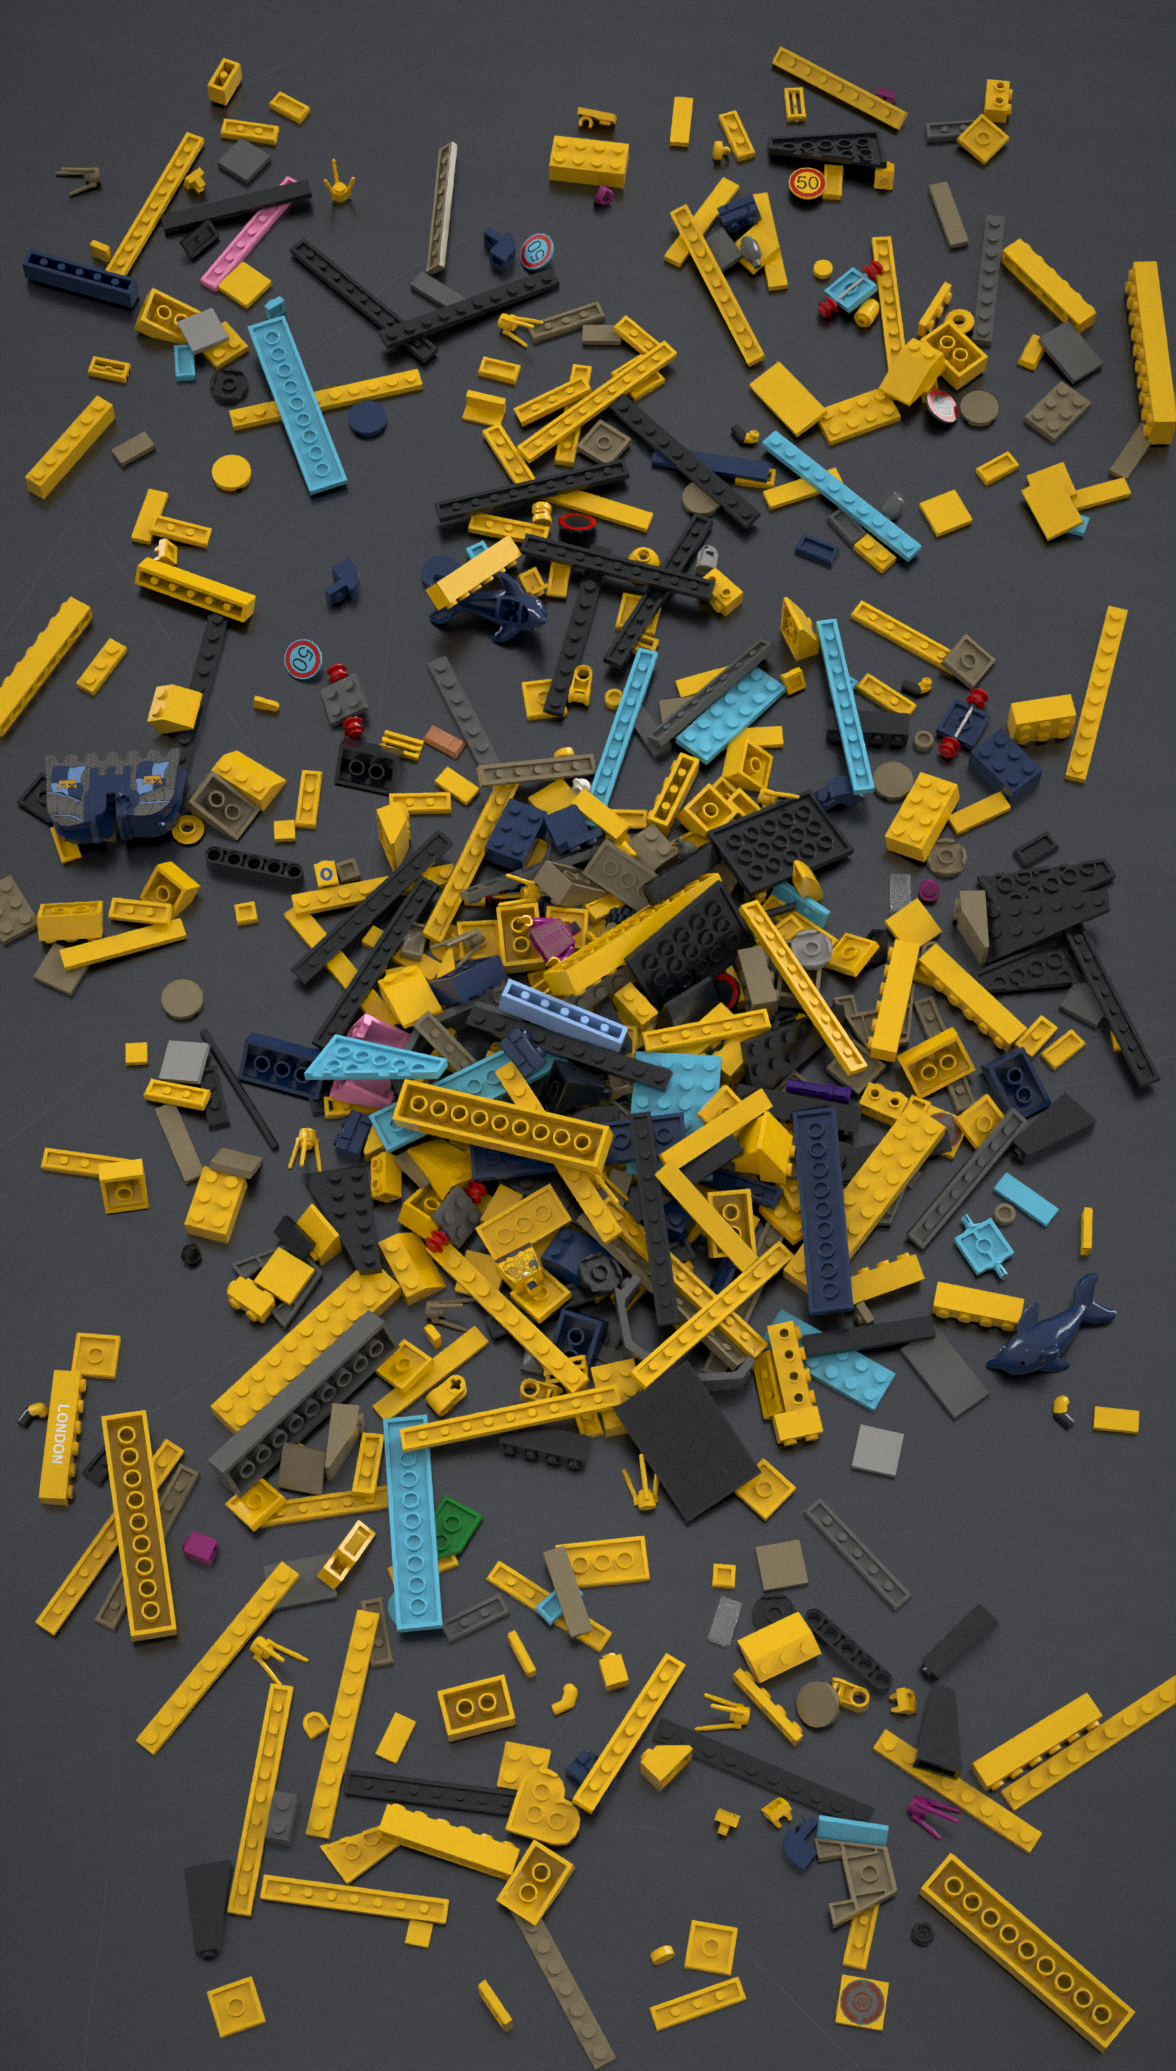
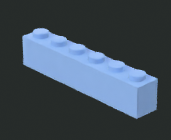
[498,979,628,1053]

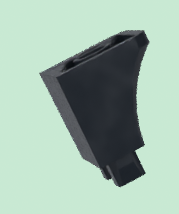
[541,1060,613,1115]

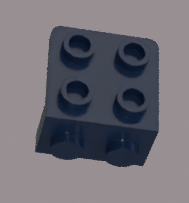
[543,804,602,855]

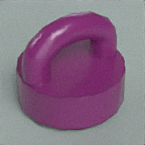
[593,184,614,205]
[919,880,940,902]

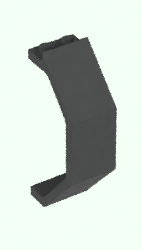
[390,999,530,1102]
[613,1274,756,1391]

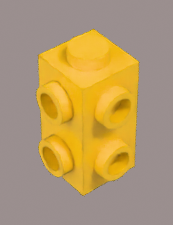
[371,1151,402,1203]
[227,1276,276,1324]

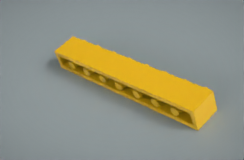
[0,597,93,737]

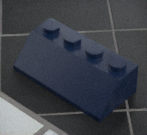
[238,1032,326,1100]

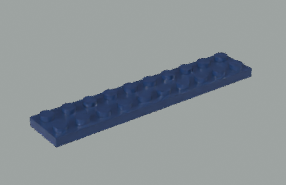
[793,1107,854,1316]
[470,1112,686,1182]

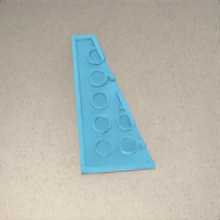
[304,1034,448,1080]

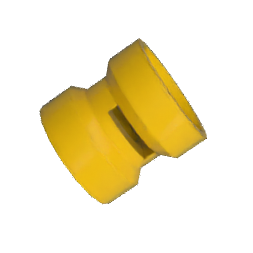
[532,502,552,527]

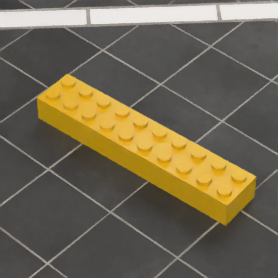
[1125,261,1176,444]
[543,873,722,997]
[392,1079,613,1175]
[783,1103,946,1294]
[211,1269,402,1435]
[101,1410,177,1642]
[919,1853,1135,2053]

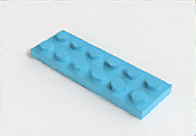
[676,666,786,765]
[763,1309,896,1412]

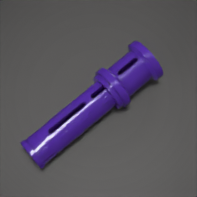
[786,1078,851,1104]

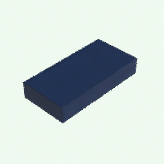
[795,533,840,566]

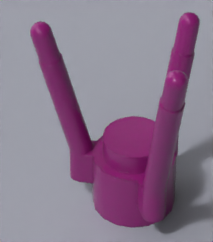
[907,1795,961,1840]

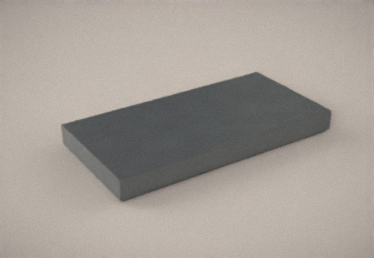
[900,1325,990,1420]

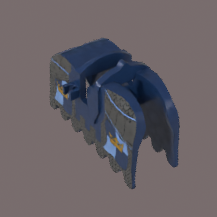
[45,748,187,844]

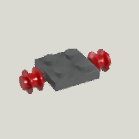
[321,663,369,738]
[425,1181,487,1253]

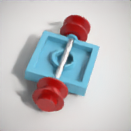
[818,260,883,318]

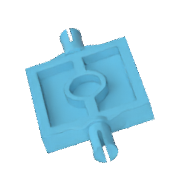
[954,1214,1015,1279]

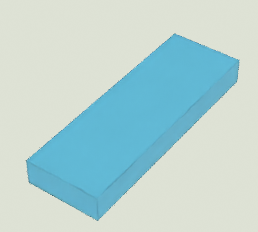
[771,882,831,928]
[993,1172,1059,1227]
[816,1815,889,1847]

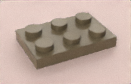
[1024,381,1092,443]
[0,875,38,945]

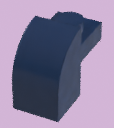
[483,227,516,272]
[325,558,360,605]
[815,776,866,810]
[783,1816,818,1874]

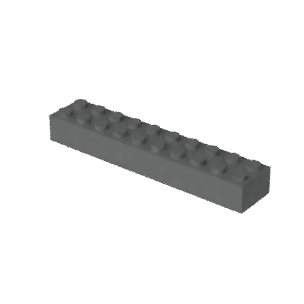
[207,1310,400,1498]

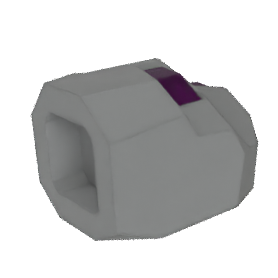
[696,545,718,576]

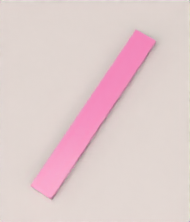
[200,176,297,292]

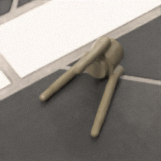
[55,167,101,196]
[430,928,484,968]
[425,1297,476,1332]

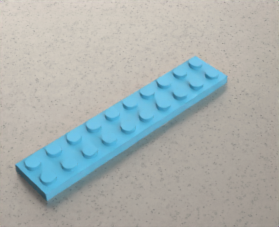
[247,315,347,495]
[368,1028,573,1153]
[383,1414,443,1633]

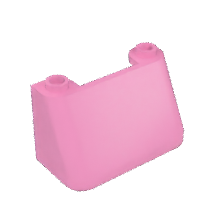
[330,1013,410,1109]

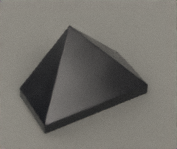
[866,929,888,963]

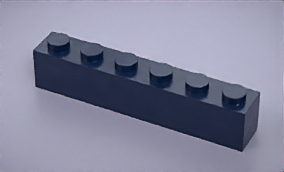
[22,249,139,308]

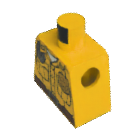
[493,1242,544,1296]

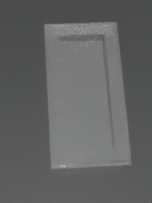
[889,874,911,914]
[707,1596,743,1647]

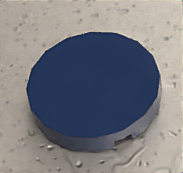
[348,400,387,437]
[421,555,460,588]

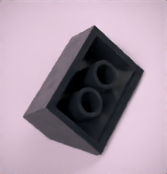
[334,738,404,794]
[654,976,720,1030]

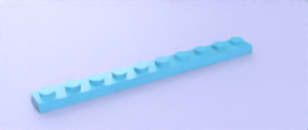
[762,430,922,562]
[816,619,875,795]
[582,648,658,829]

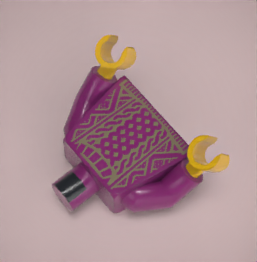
[518,915,581,969]

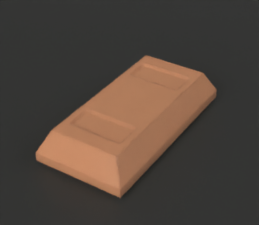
[422,725,467,759]

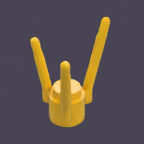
[324,159,355,202]
[498,313,544,348]
[758,788,799,809]
[492,874,541,907]
[288,1128,322,1172]
[586,1172,629,1204]
[622,1454,659,1510]
[250,1636,308,1685]
[694,1693,750,1732]

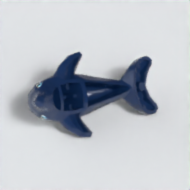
[429,571,547,642]
[986,1273,1117,1375]

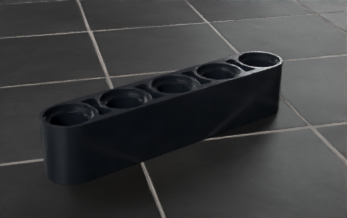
[641,842,722,906]
[205,846,305,888]
[804,1608,893,1695]

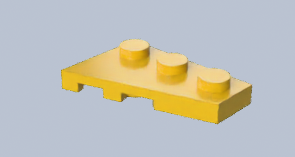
[320,1826,400,1885]

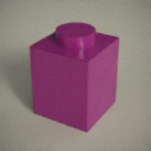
[182,1531,219,1567]

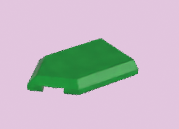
[435,1495,483,1559]

